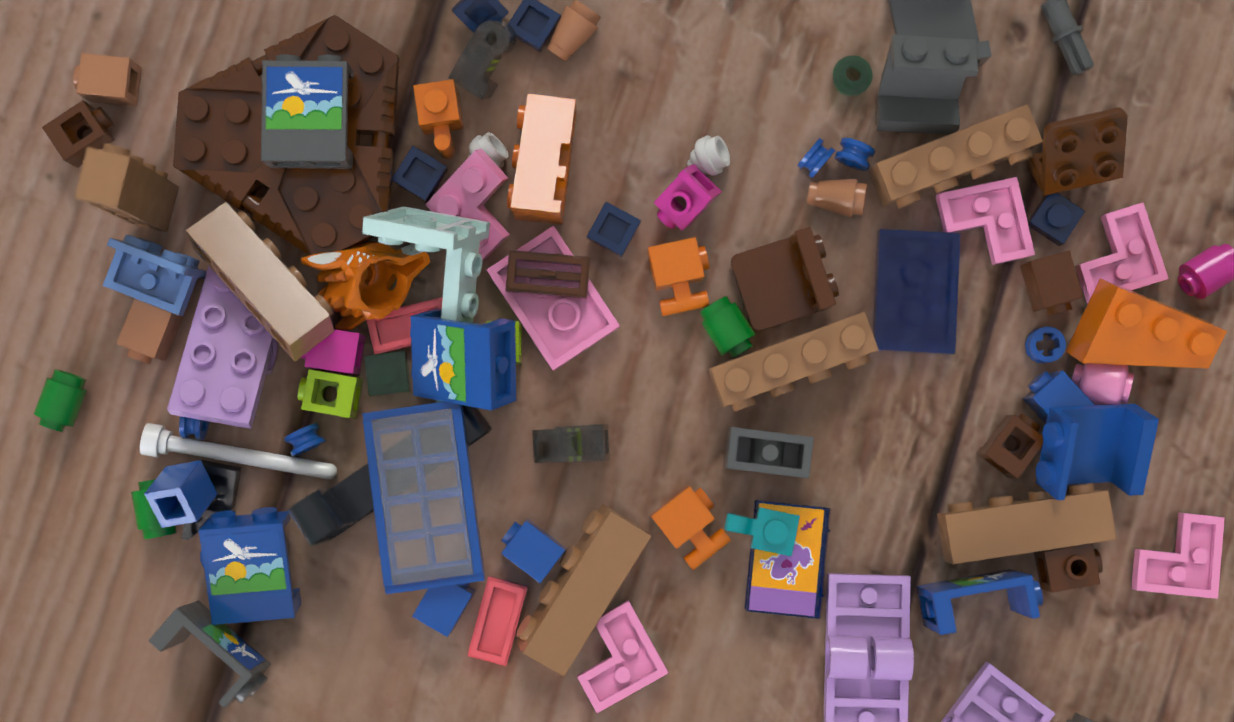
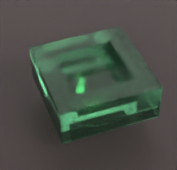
[364,351,411,397]

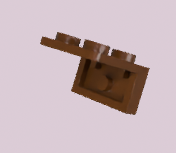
[1027,107,1128,196]
[730,226,839,331]

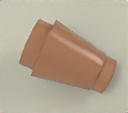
[547,0,601,62]
[807,178,867,218]

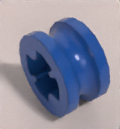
[797,138,836,178]
[834,138,875,171]
[1025,326,1066,364]
[179,416,210,440]
[284,423,326,457]

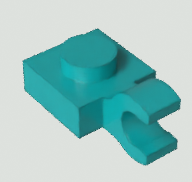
[724,507,800,557]

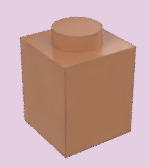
[73,53,142,106]
[116,298,183,364]

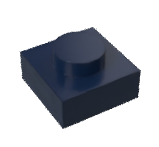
[451,0,509,40]
[506,0,561,52]
[392,146,448,203]
[1028,193,1085,246]
[586,202,641,257]

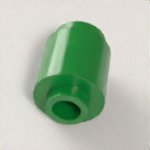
[700,296,756,358]
[33,369,87,432]
[131,479,177,539]

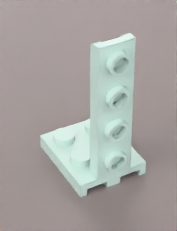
[362,206,490,403]

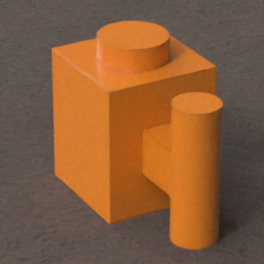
[413,79,464,159]
[647,237,710,316]
[650,486,731,570]

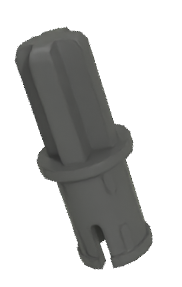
[1040,0,1094,75]

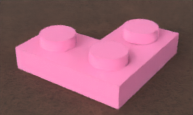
[425,148,510,262]
[935,177,1035,265]
[1075,202,1169,304]
[1131,512,1225,599]
[577,600,668,713]

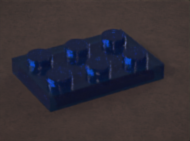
[873,229,961,355]

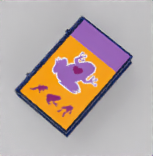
[744,500,831,619]

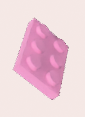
[486,226,620,371]

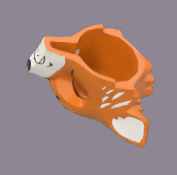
[301,241,430,331]

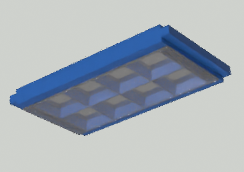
[362,402,485,594]

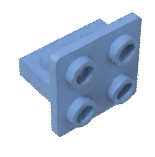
[103,234,207,316]

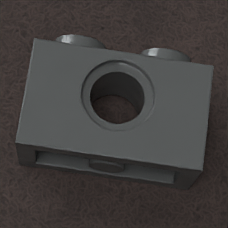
[723,427,814,478]

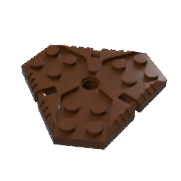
[173,15,400,255]

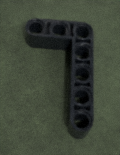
[288,405,492,546]

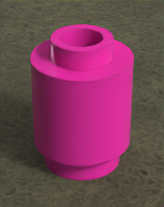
[1178,244,1234,299]

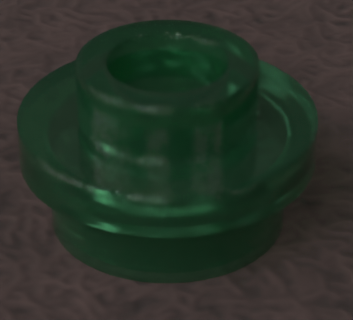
[832,55,873,96]

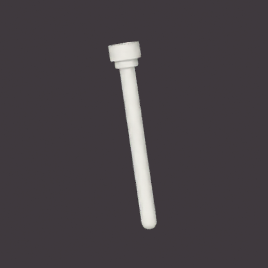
[140,423,337,479]

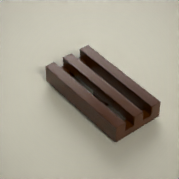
[505,250,590,299]

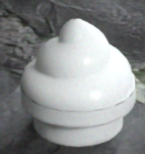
[468,132,509,169]
[687,135,730,176]

